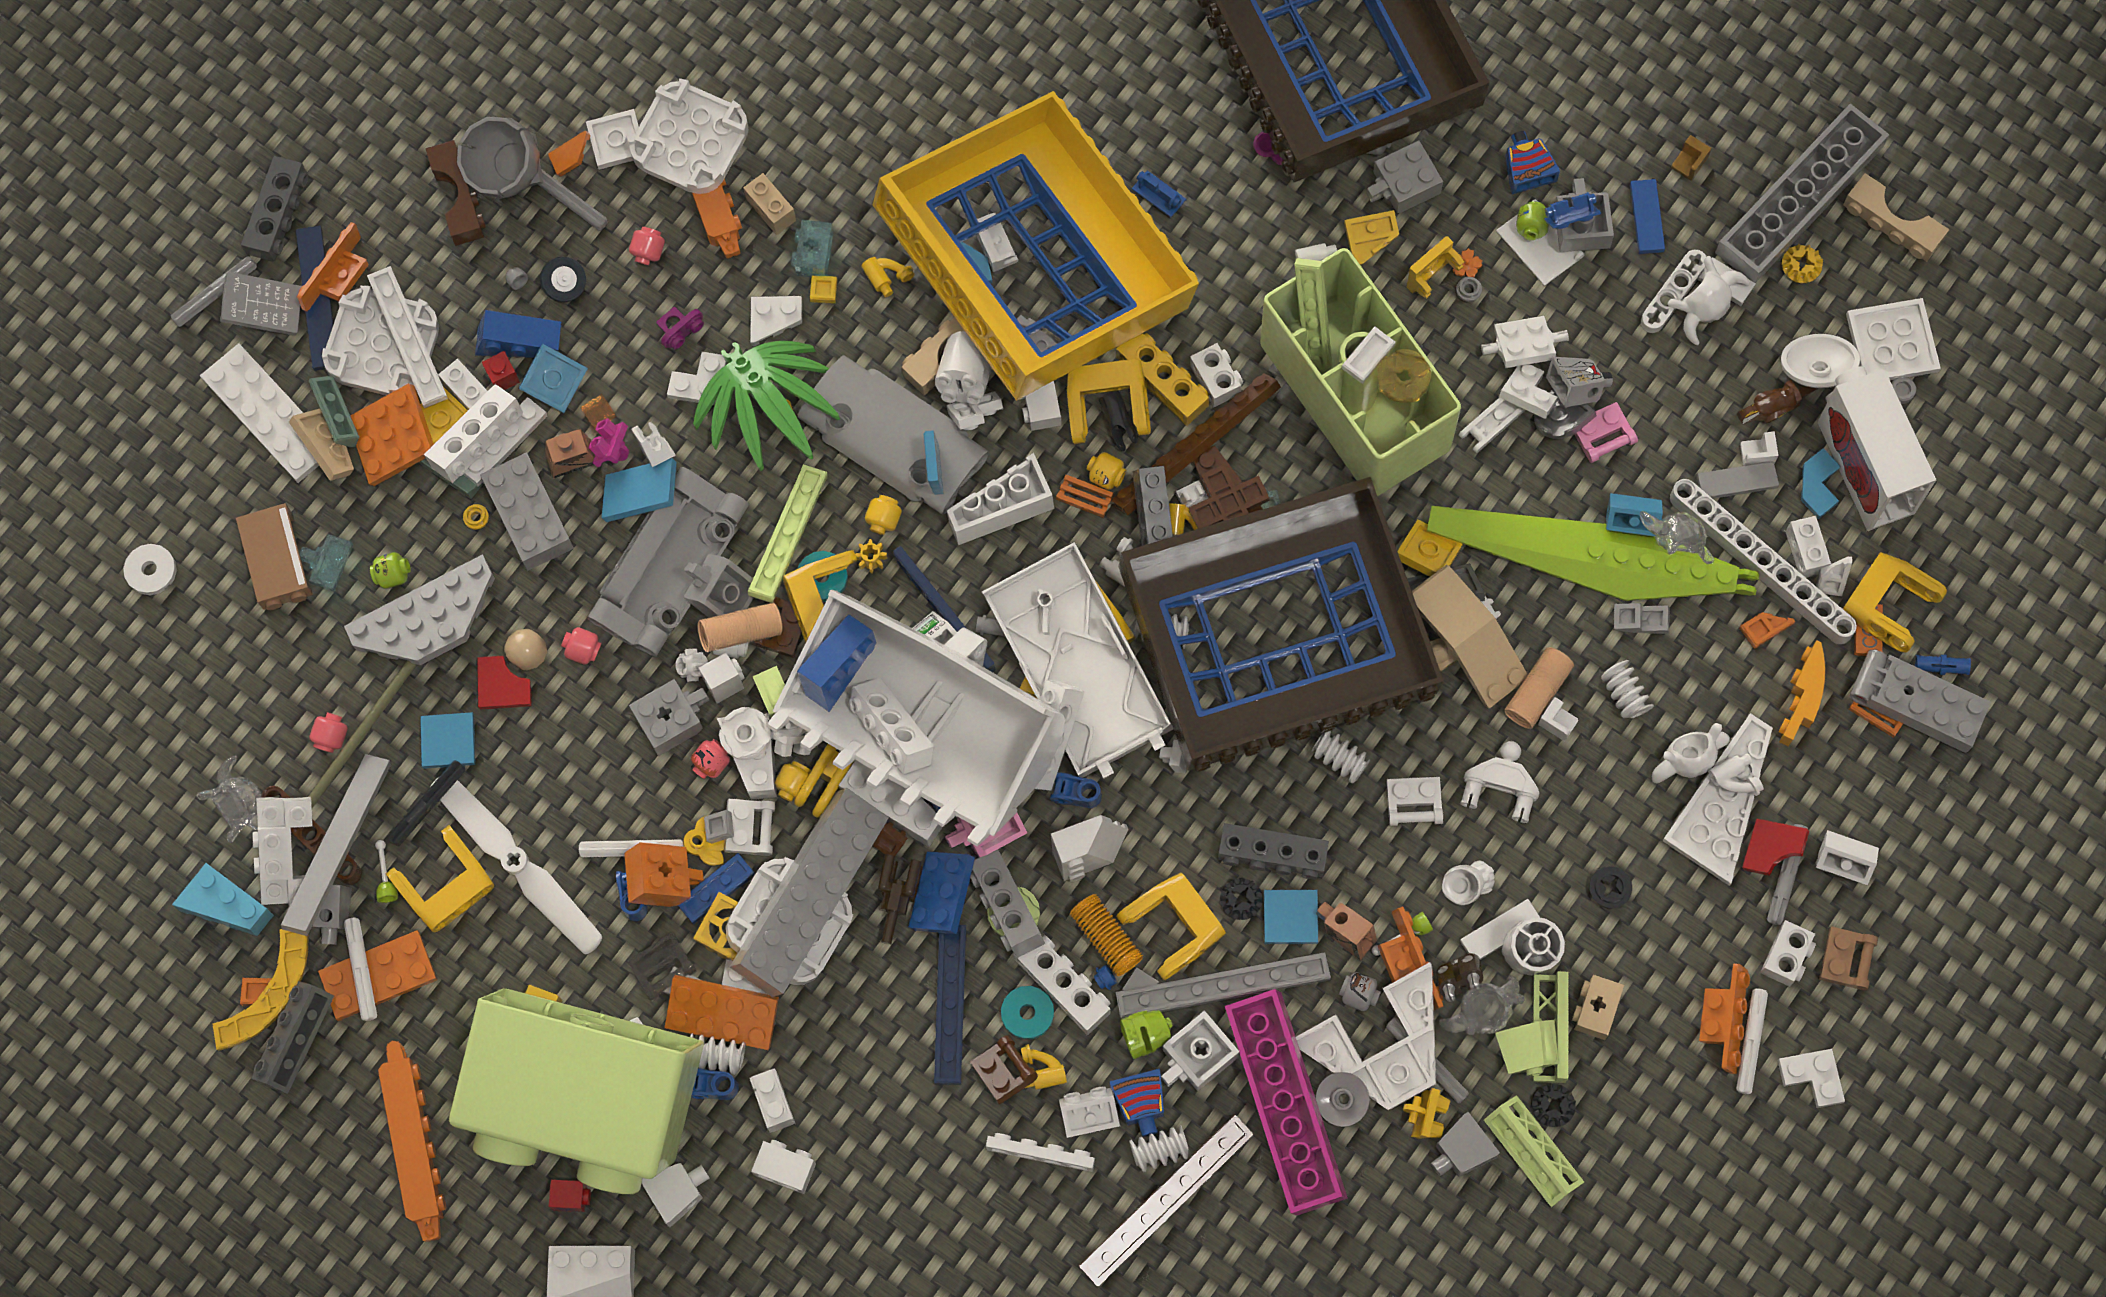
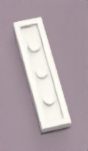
[463,397,547,487]
[986,1133,1095,1172]

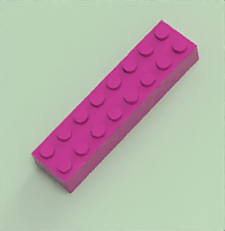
[1225,989,1348,1216]

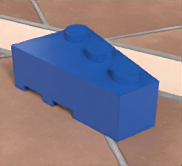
[475,310,561,358]
[797,614,877,712]

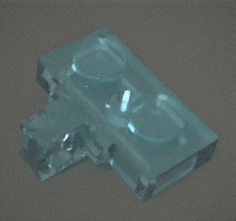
[299,534,353,591]

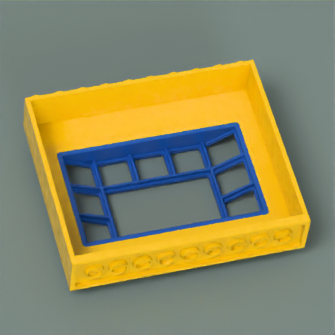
[872,91,1199,401]

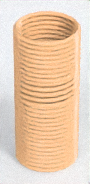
[698,603,782,653]
[1505,647,1574,729]

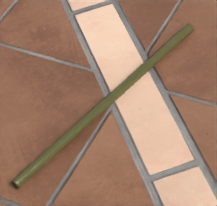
[308,660,417,809]

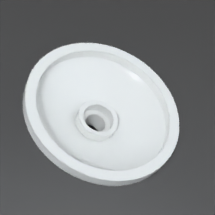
[1781,334,1860,388]

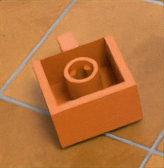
[624,842,704,907]

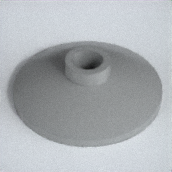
[1316,1072,1370,1127]

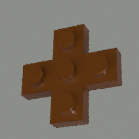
[1188,464,1270,529]

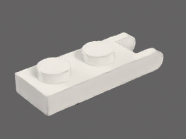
[1459,397,1526,453]

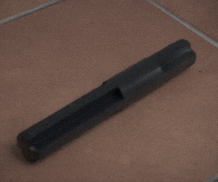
[388,760,466,846]

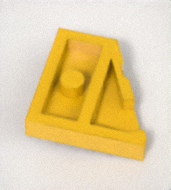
[1344,210,1399,265]

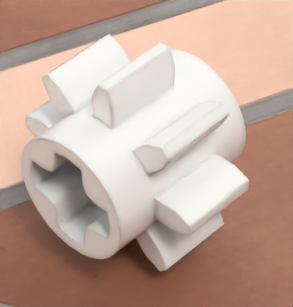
[676,649,708,682]

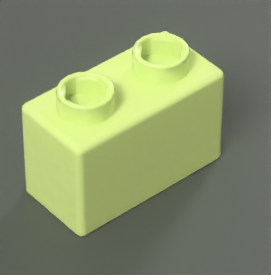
[1260,248,1461,496]
[449,989,704,1194]

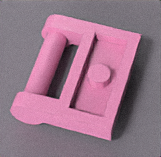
[1574,402,1638,463]

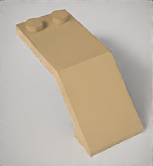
[1412,564,1528,709]

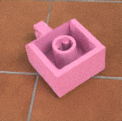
[945,812,1027,857]

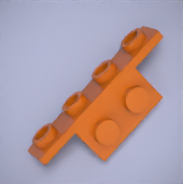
[297,222,369,311]
[1378,906,1443,1010]
[1699,964,1750,1074]

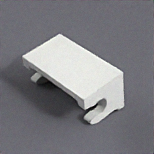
[976,213,1018,272]
[631,422,676,467]

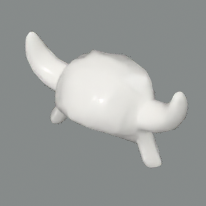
[1668,256,1750,345]
[1652,723,1730,784]

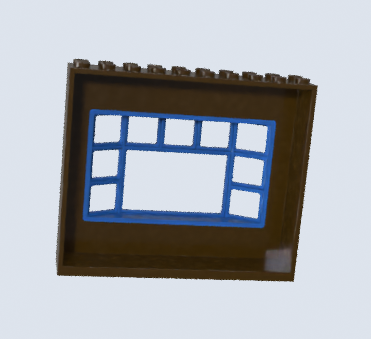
[1197,0,1490,183]
[1118,477,1444,772]

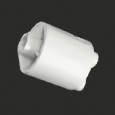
[935,331,992,405]
[1502,918,1565,975]

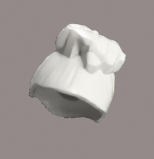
[1442,860,1495,905]

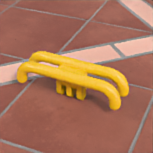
[794,744,854,818]

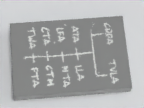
[220,271,302,336]

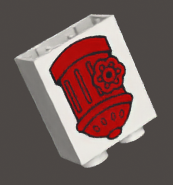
[1817,366,1936,531]

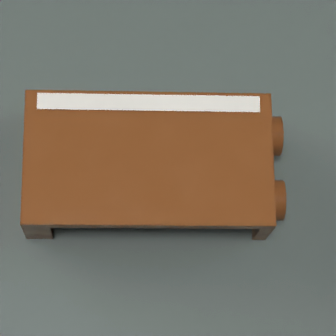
[236,503,313,610]

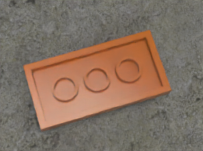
[318,930,438,1021]
[665,975,779,1050]

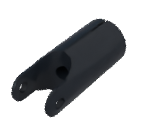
[1099,391,1138,452]

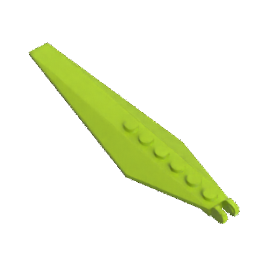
[1427,506,1759,601]

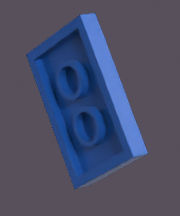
[909,852,975,934]

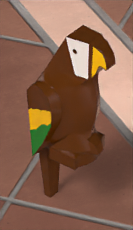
[1737,380,1819,424]

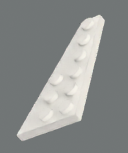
[1663,713,1773,886]

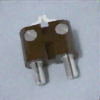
[1436,953,1484,1002]

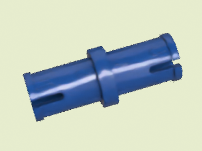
[1915,654,1971,675]

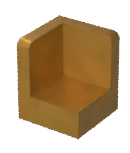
[1671,135,1711,181]

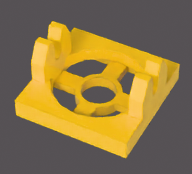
[1407,236,1464,299]
[693,892,738,961]

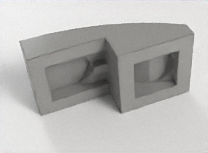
[1614,603,1670,634]

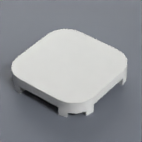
[629,78,749,194]
[322,285,439,396]
[726,857,853,985]

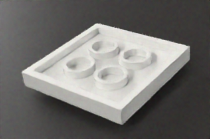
[1846,298,1941,380]

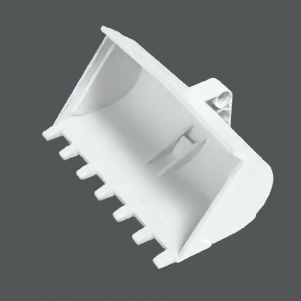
[767,590,1065,846]

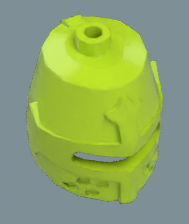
[1120,1010,1172,1060]

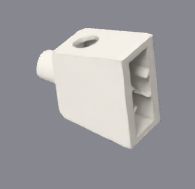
[642,1163,710,1227]

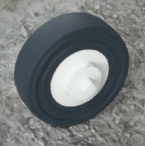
[540,257,586,302]

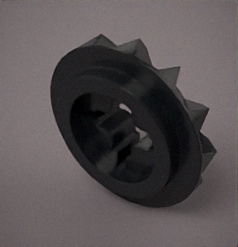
[1589,866,1632,909]
[1220,877,1263,920]
[1532,1083,1576,1127]

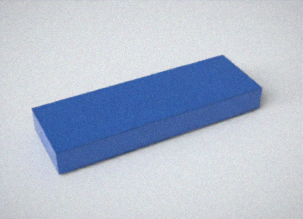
[1630,179,1665,254]
[678,853,755,925]

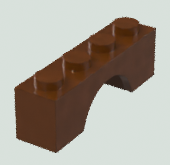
[425,140,486,246]

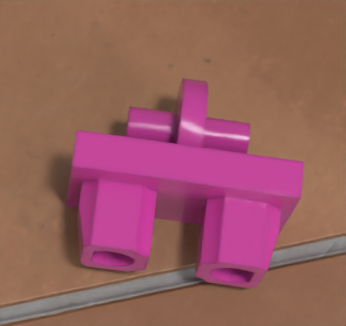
[588,418,629,467]

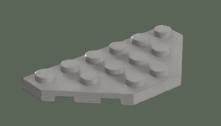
[344,554,495,665]

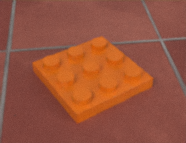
[350,383,434,486]

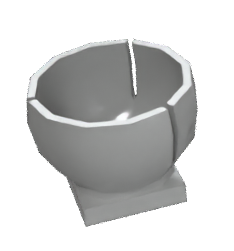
[457,117,543,198]

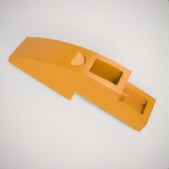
[1778,640,1825,747]

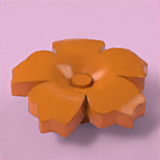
[1453,248,1482,278]

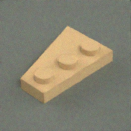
[289,409,354,481]

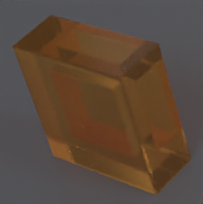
[580,394,616,430]

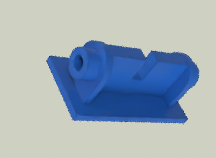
[1132,170,1186,218]
[1544,192,1601,229]

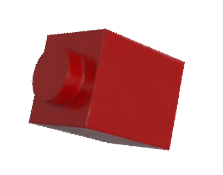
[482,351,520,390]
[548,1180,591,1212]

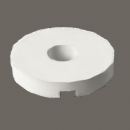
[123,544,177,595]
[719,707,772,760]

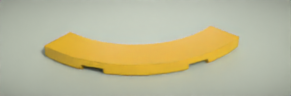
[213,929,309,1051]

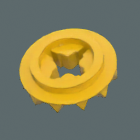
[1782,244,1823,283]

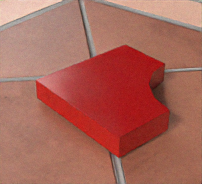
[478,656,532,710]
[1742,819,1809,876]

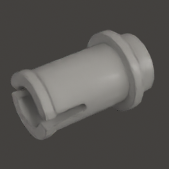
[976,615,1006,637]

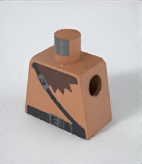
[545,429,595,479]
[1316,902,1377,961]

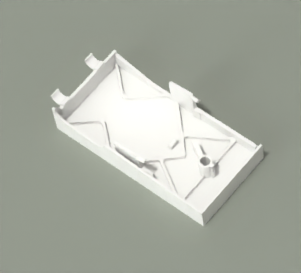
[982,542,1173,778]

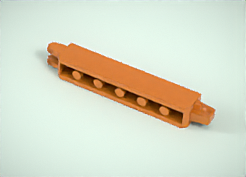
[692,179,742,259]
[378,1040,446,1242]

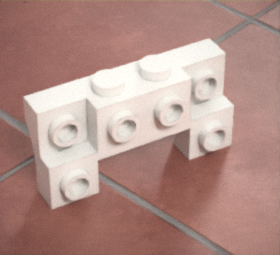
[253,797,312,906]

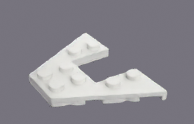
[1296,962,1436,1110]

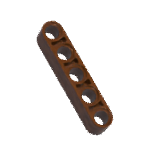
[261,786,362,885]

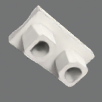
[772,721,811,757]

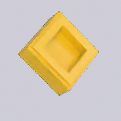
[810,275,837,303]

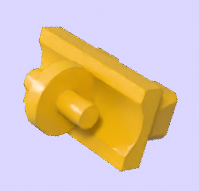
[1403,1088,1450,1139]

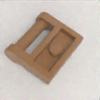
[1819,926,1878,990]

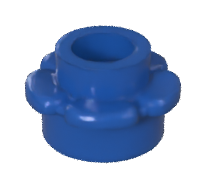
[1094,965,1117,990]

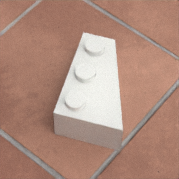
[717,713,777,800]

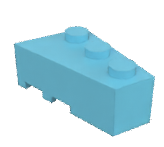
[172,863,274,936]

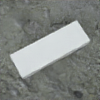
[1460,899,1540,960]

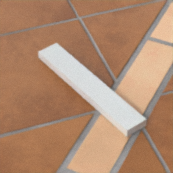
[367,266,448,408]

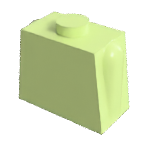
[752,666,785,718]
[1495,1020,1559,1076]

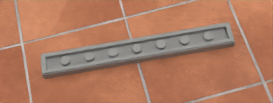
[281,754,391,936]
[1116,952,1331,1019]

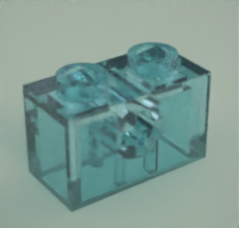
[791,220,834,277]

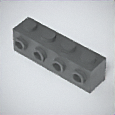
[1218,823,1329,880]
[251,981,334,1094]

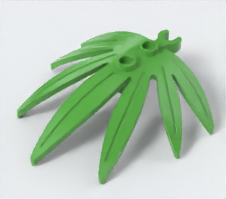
[693,341,840,471]

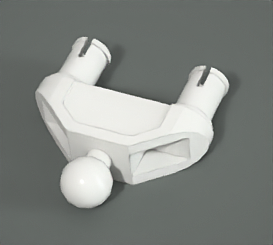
[1460,741,1539,823]

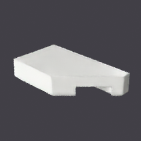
[1816,557,1852,596]

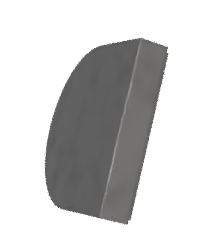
[1534,389,1597,439]

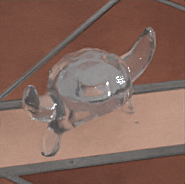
[1639,511,1714,564]
[196,756,262,843]
[1439,975,1525,1035]

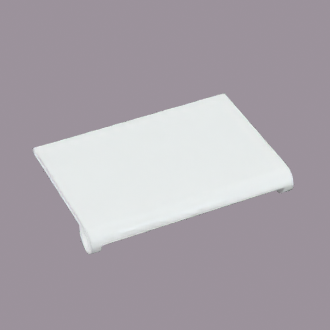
[1496,199,1585,286]

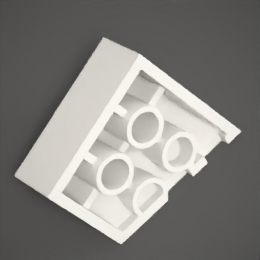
[1051,815,1128,882]
[547,1246,635,1297]

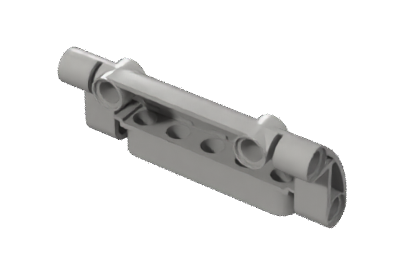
[798,355,989,515]
[587,467,749,657]

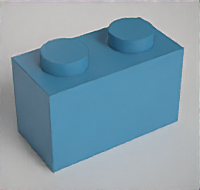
[1606,493,1663,537]

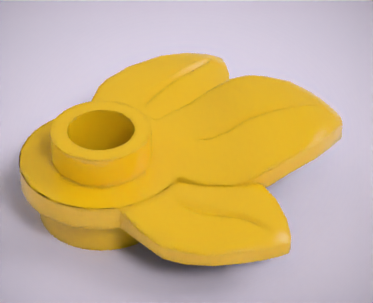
[683,815,725,866]

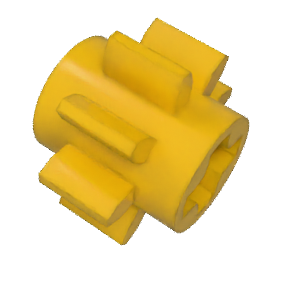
[855,539,887,573]

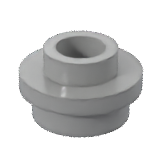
[1456,277,1482,302]

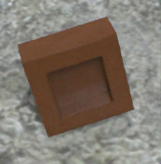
[872,822,908,856]

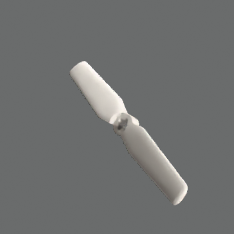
[431,777,602,954]

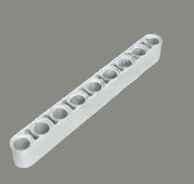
[1670,479,1857,644]

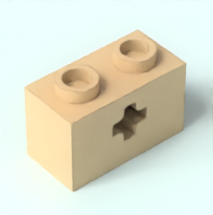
[743,173,796,235]
[1572,975,1624,1040]

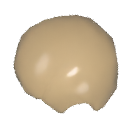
[504,629,547,670]

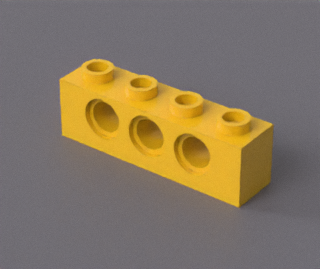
[1116,333,1209,426]

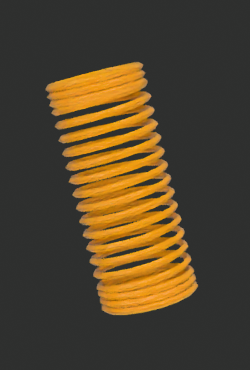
[1070,894,1143,976]

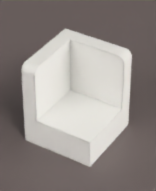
[1740,432,1778,466]
[1538,697,1578,742]

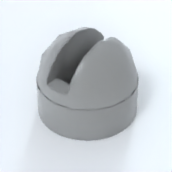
[506,267,528,290]

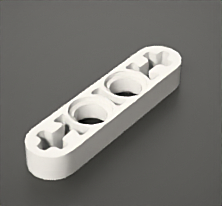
[1641,250,1706,333]

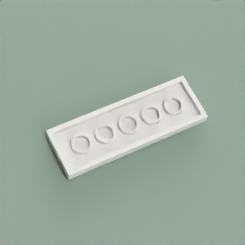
[200,343,319,483]

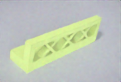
[1533,971,1568,1083]
[1484,1095,1584,1207]

